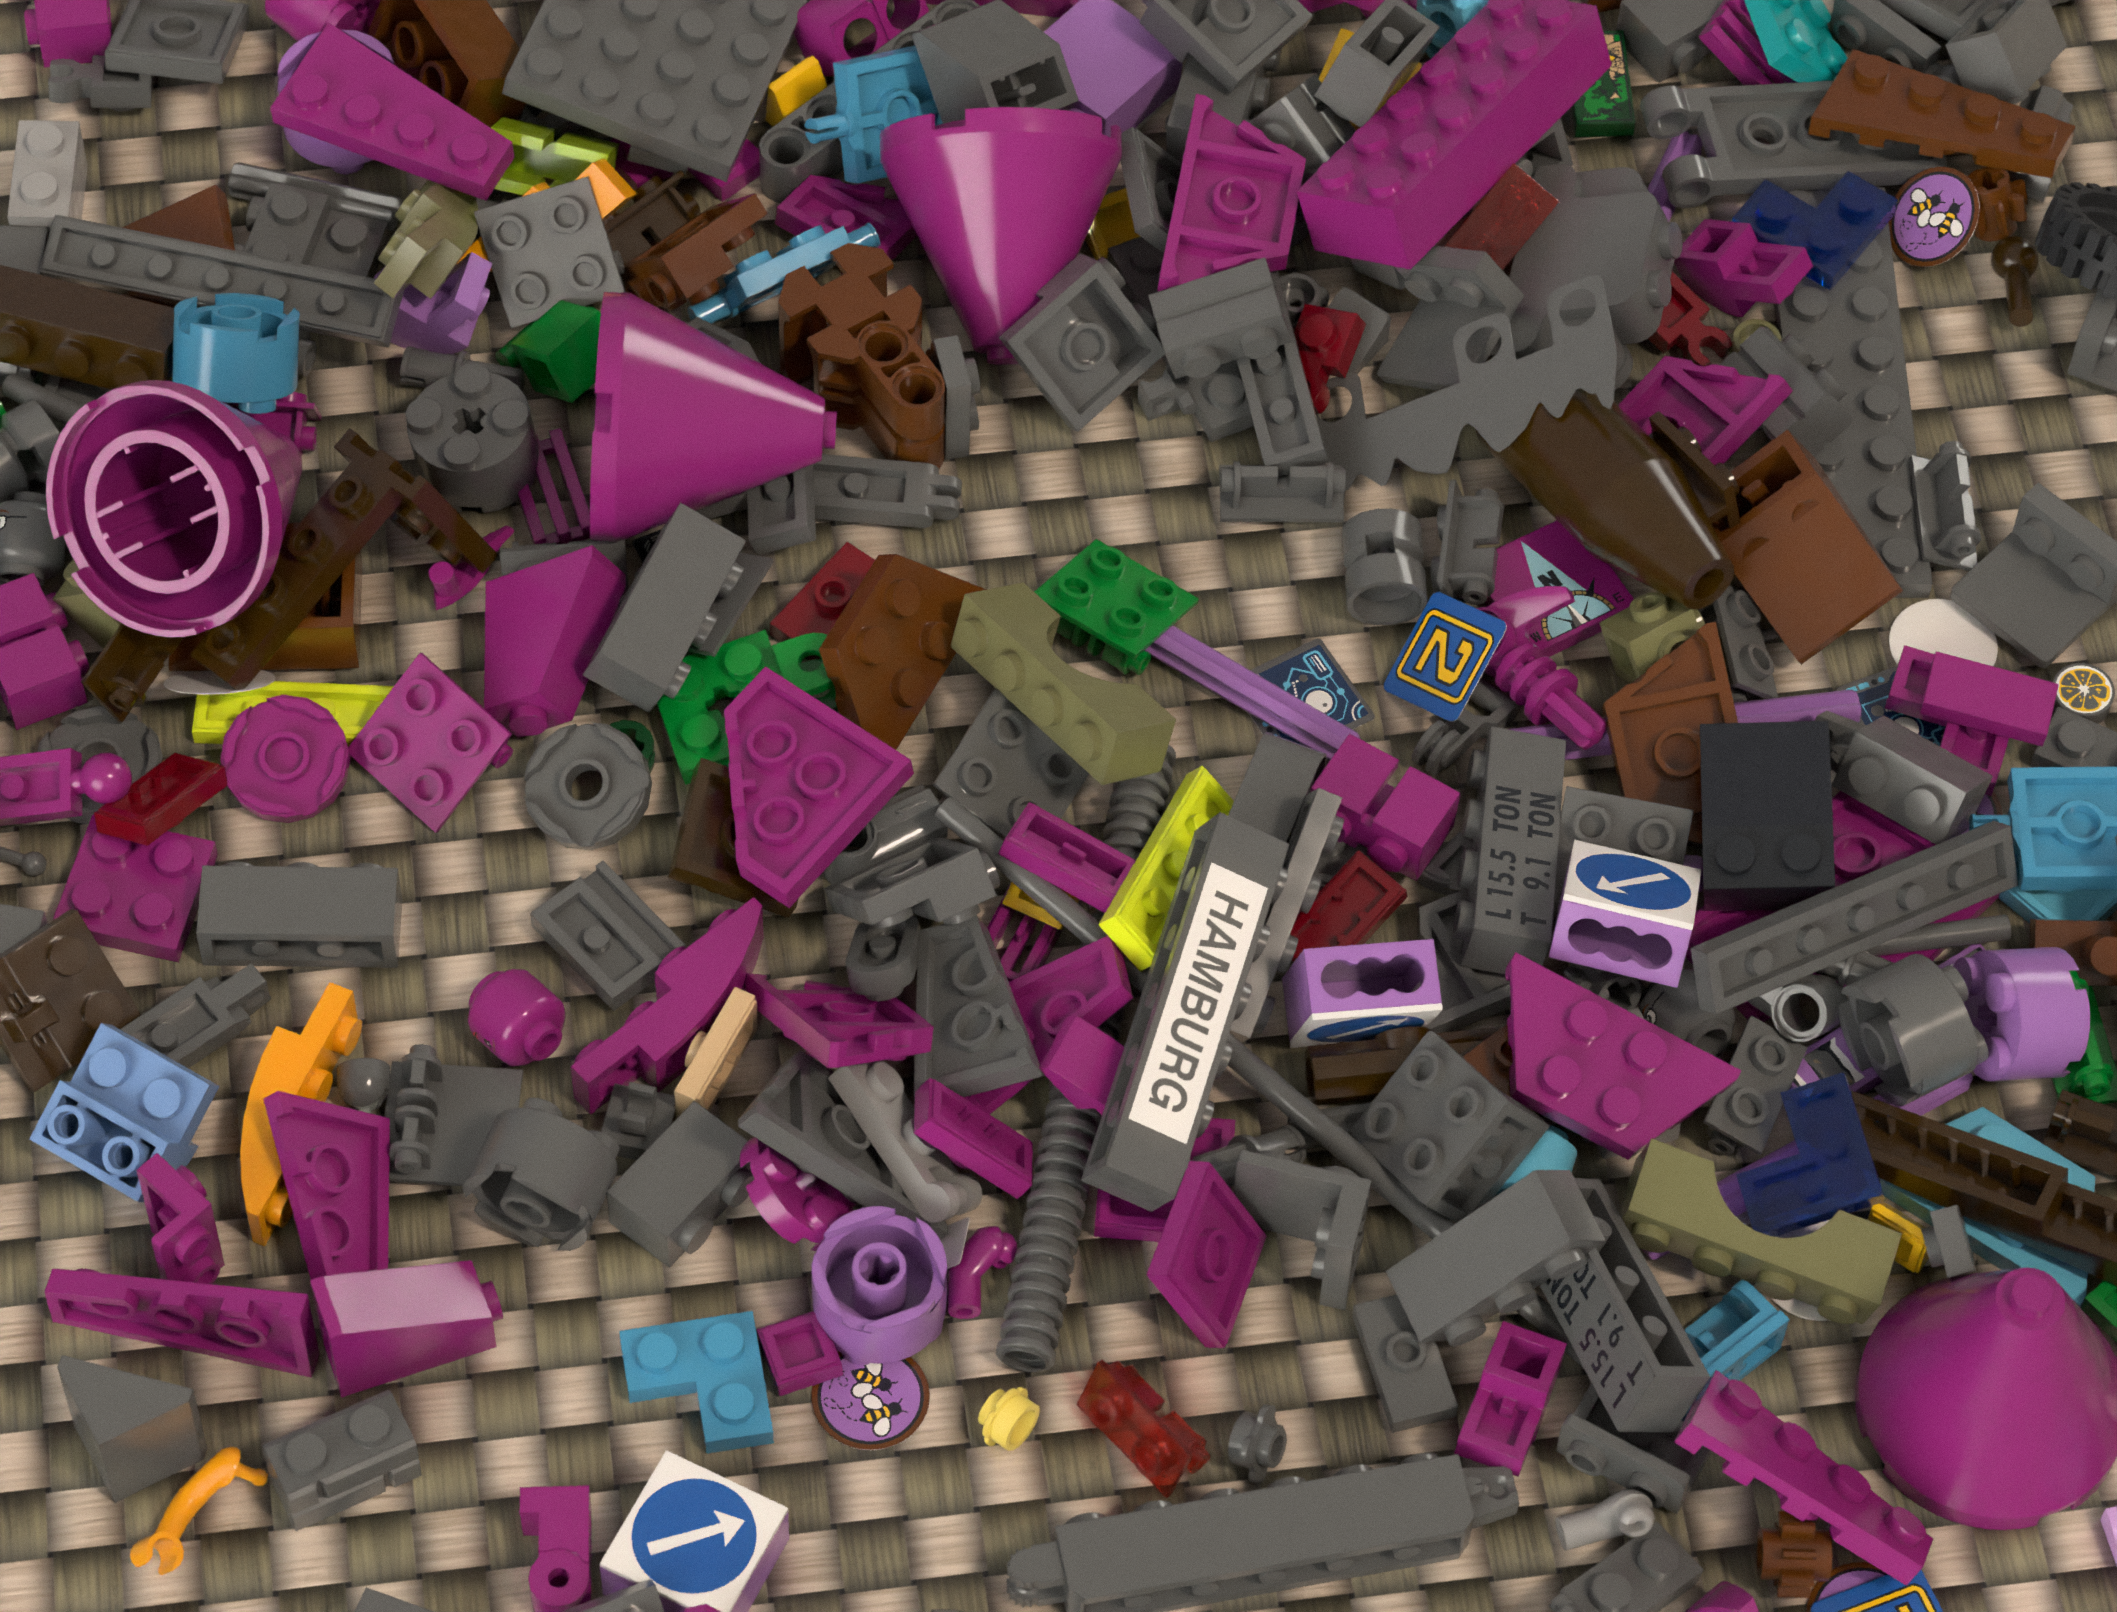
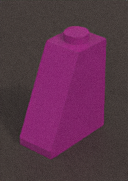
[484,545,626,738]
[310,1260,503,1398]

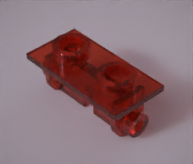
[1443,163,1559,270]
[1076,1359,1211,1498]

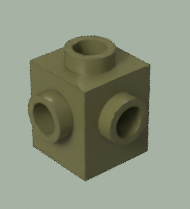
[1599,592,1705,684]

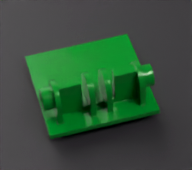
[1034,539,1199,675]

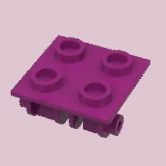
[348,653,513,833]

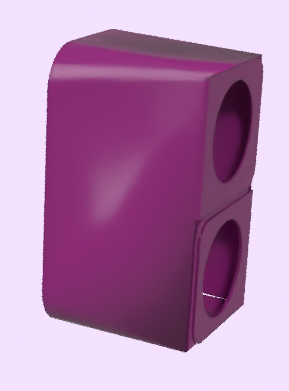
[794,0,929,76]

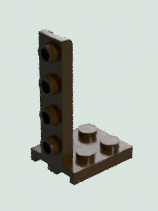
[190,428,498,690]

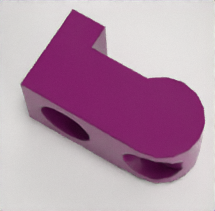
[520,1485,592,1612]

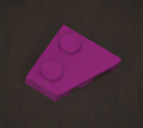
[775,175,917,260]

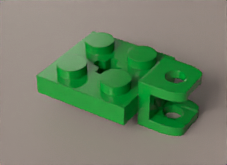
[657,630,839,785]

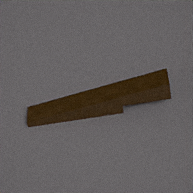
[1794,1080,2117,1286]

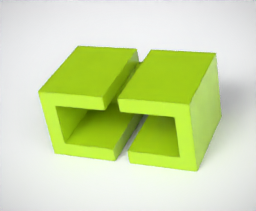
[491,117,619,196]

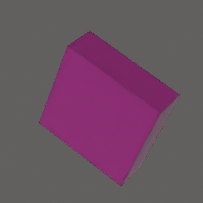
[757,1311,843,1397]

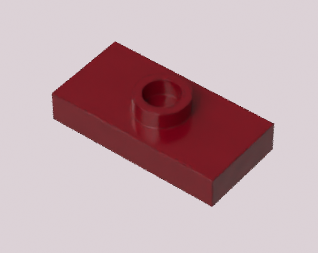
[769,542,875,661]
[94,753,228,846]
[1290,850,1408,965]

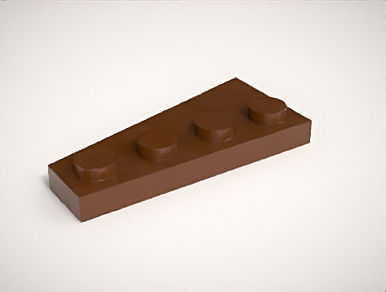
[1808,49,2076,178]

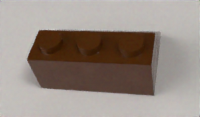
[367,0,526,128]

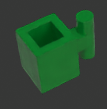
[495,300,601,403]

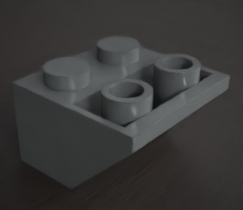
[911,0,1079,123]

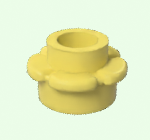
[978,1387,1040,1451]

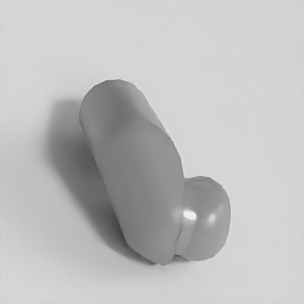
[1555,1489,1655,1551]

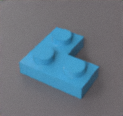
[619,1311,774,1454]

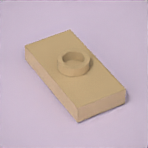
[674,987,757,1119]

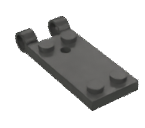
[1640,81,1949,208]

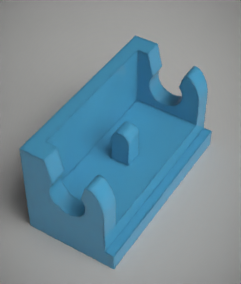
[1682,1279,1790,1421]

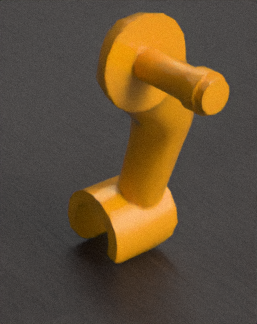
[130,1446,268,1575]

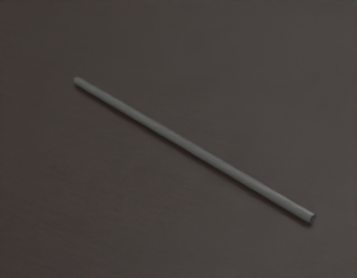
[935,797,1584,1368]

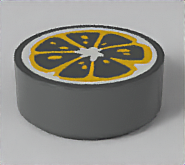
[2053,663,2115,724]

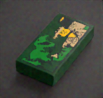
[1571,30,1636,137]

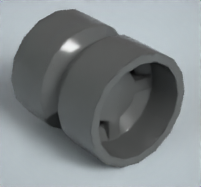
[0,398,60,503]
[1342,508,1427,625]

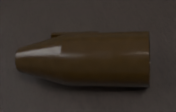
[1476,389,1740,610]

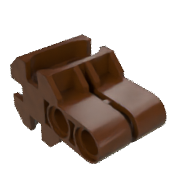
[778,243,945,470]

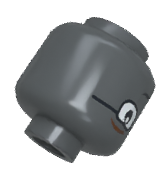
[0,491,67,587]
[1639,969,1736,1058]

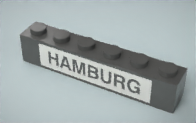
[1081,812,1289,1212]

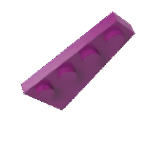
[1674,1370,1934,1586]

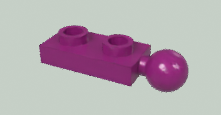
[0,748,132,826]

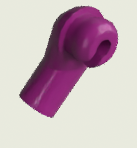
[948,1226,1017,1319]

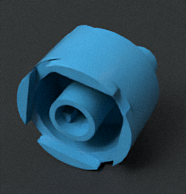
[172,293,300,414]

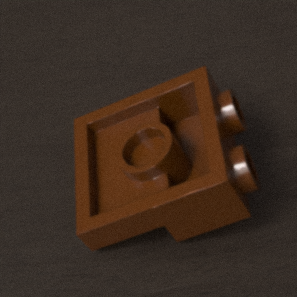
[621,193,768,312]

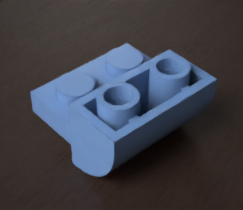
[29,1023,219,1202]

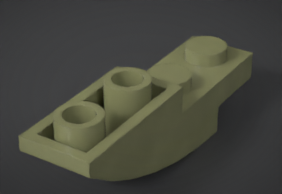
[373,180,478,299]

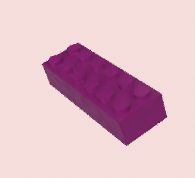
[1297,0,1612,270]

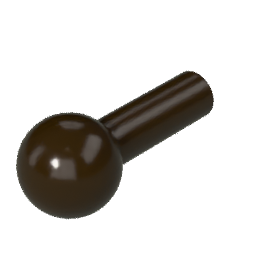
[1991,236,2039,327]

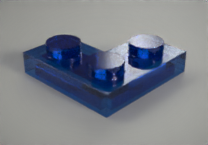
[1732,171,1898,291]
[1736,1072,1886,1237]

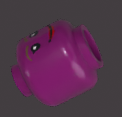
[468,969,566,1066]

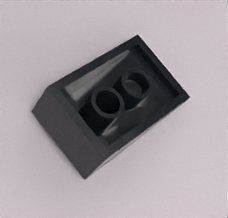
[1700,721,1835,911]

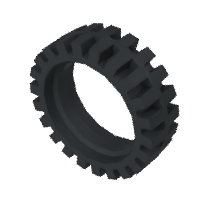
[2035,182,2117,300]

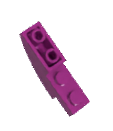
[571,897,764,1115]

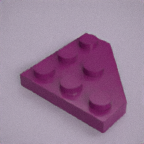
[724,666,914,908]

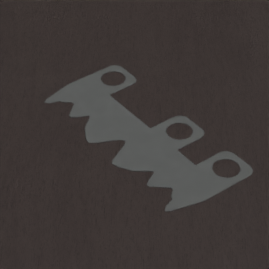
[1309,274,1618,507]

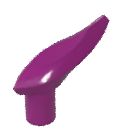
[429,525,515,610]

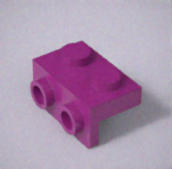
[136,1153,225,1284]

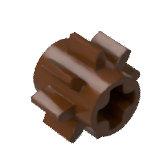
[1967,167,2028,241]
[1756,1511,1832,1598]

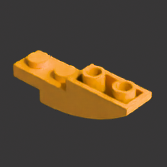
[240,982,362,1247]

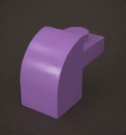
[374,252,492,354]

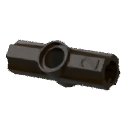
[1305,1026,1501,1105]

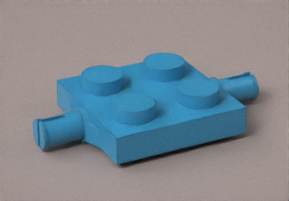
[805,46,943,184]
[687,223,880,324]
[1969,767,2117,890]

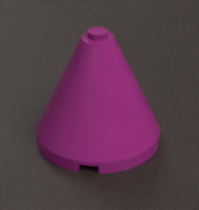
[880,107,1122,365]
[590,292,837,543]
[46,380,302,637]
[1855,1268,2117,1530]

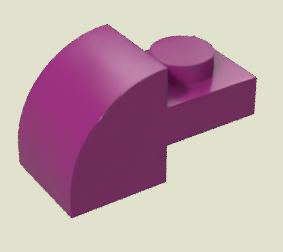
[1674,219,1813,317]
[1454,1321,1567,1477]

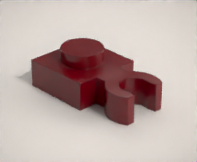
[1648,272,1732,366]
[1294,304,1366,414]

